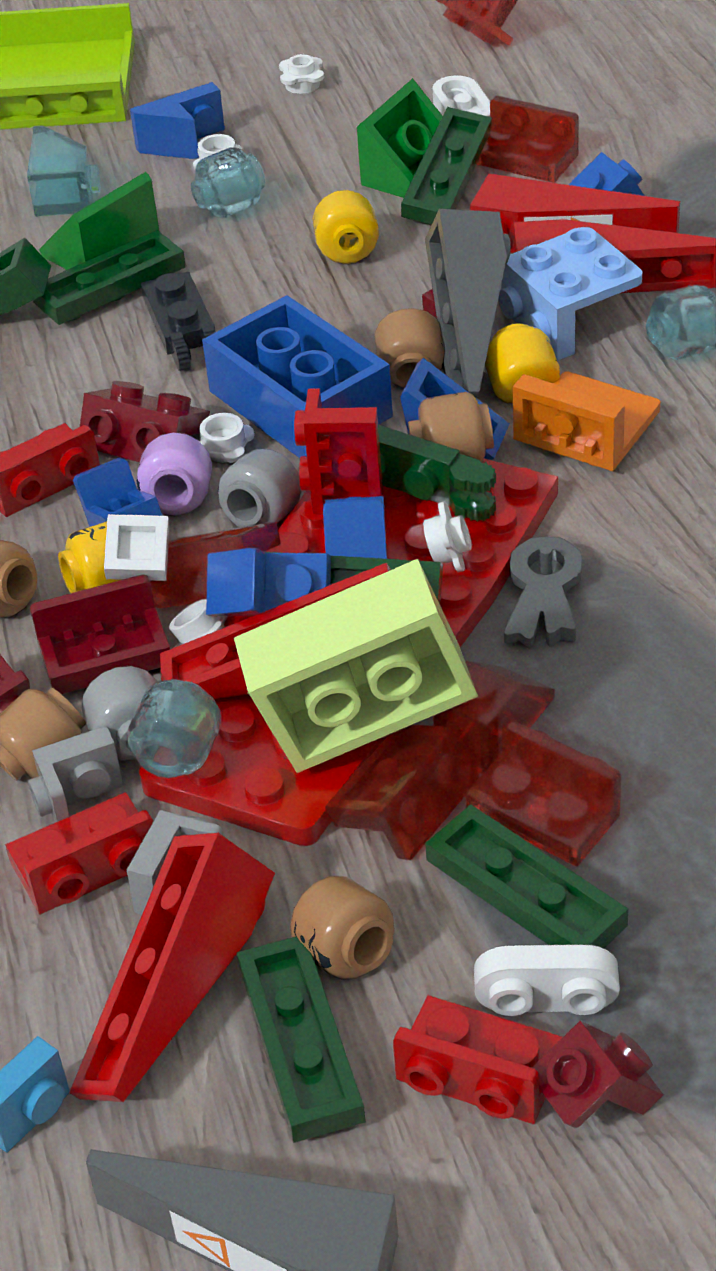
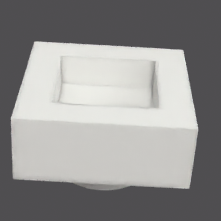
[104,514,169,581]

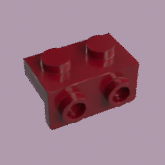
[80,381,210,462]
[30,574,170,694]

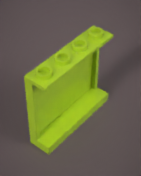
[0,3,135,130]

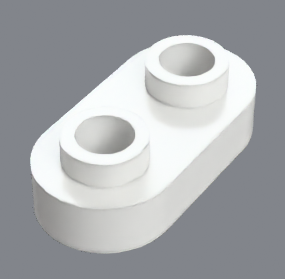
[432,75,494,128]
[474,945,620,1016]

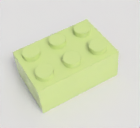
[234,559,478,773]

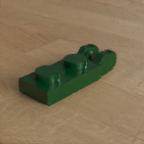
[378,425,496,522]

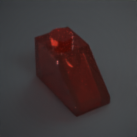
[433,661,555,778]

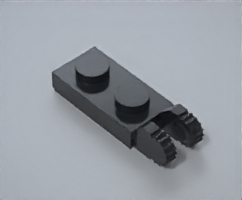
[141,272,216,371]

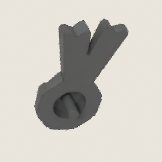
[504,537,582,647]

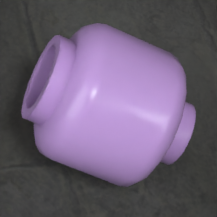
[136,432,212,516]

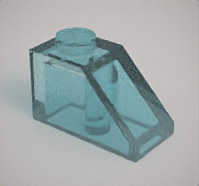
[27,125,100,217]

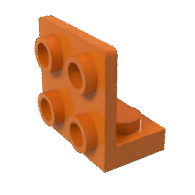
[513,371,661,471]

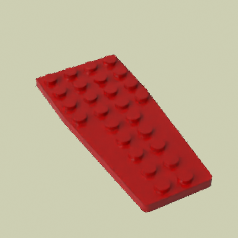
[139,459,558,846]

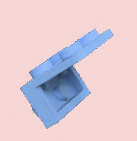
[498,227,642,361]

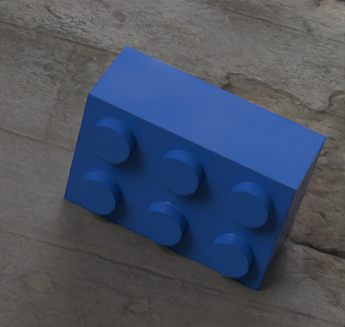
[202,295,393,458]

